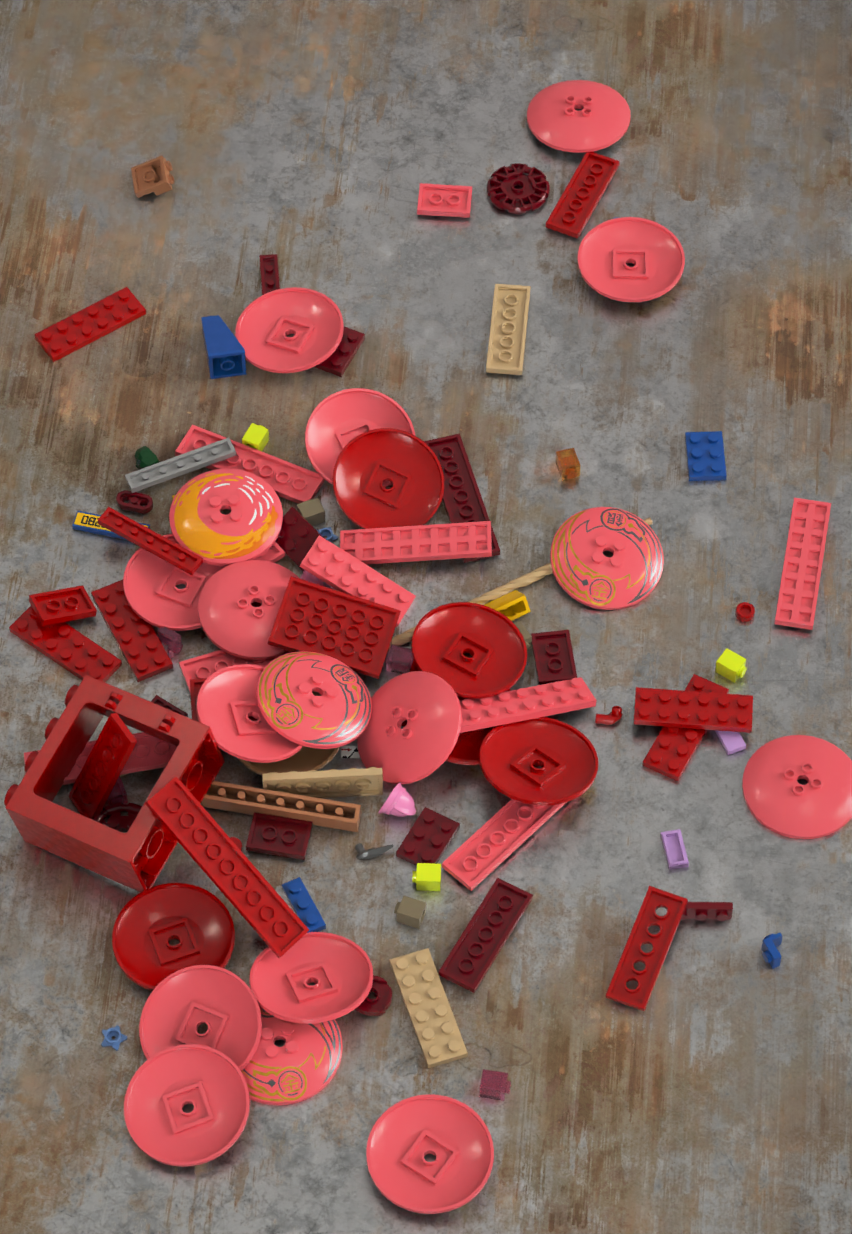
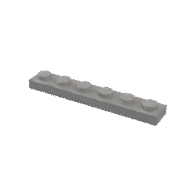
[125,437,236,493]

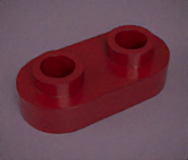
[116,490,153,514]

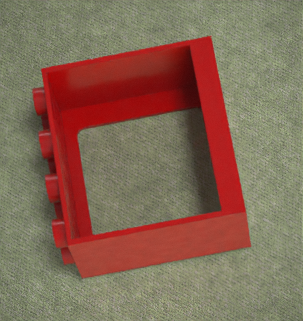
[4,675,225,892]

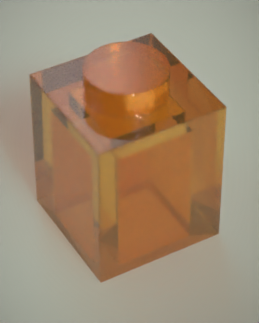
[555,448,580,480]

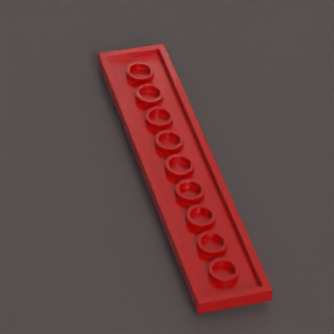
[145,776,309,958]

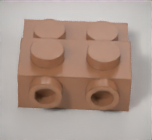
[131,155,175,198]

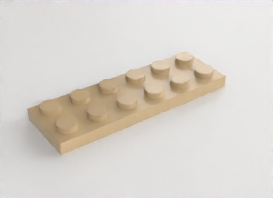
[486,284,531,375]
[262,767,383,798]
[390,948,468,1069]

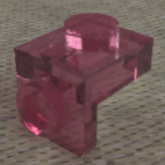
[158,626,183,659]

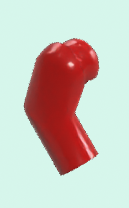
[595,706,623,725]

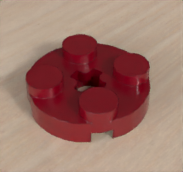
[355,975,392,1016]

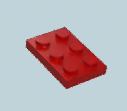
[29,585,97,626]

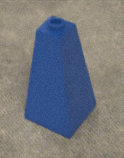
[201,315,247,379]

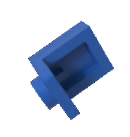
[761,933,783,969]

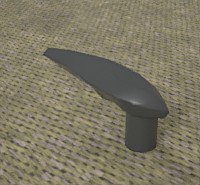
[355,843,393,859]

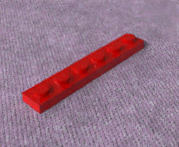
[98,507,203,575]

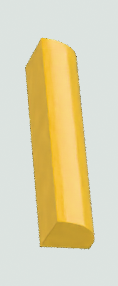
[484,590,530,621]

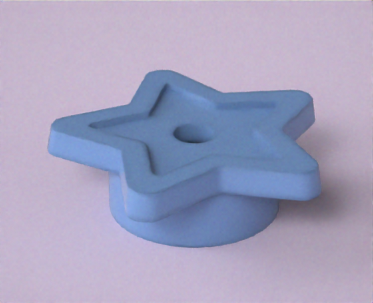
[317,527,338,542]
[101,1025,128,1050]

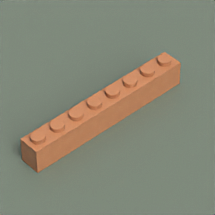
[201,781,362,832]

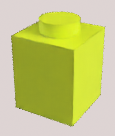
[242,423,269,451]
[715,648,747,683]
[412,863,441,891]

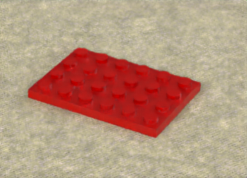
[268,576,401,679]

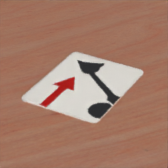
[341,746,360,759]

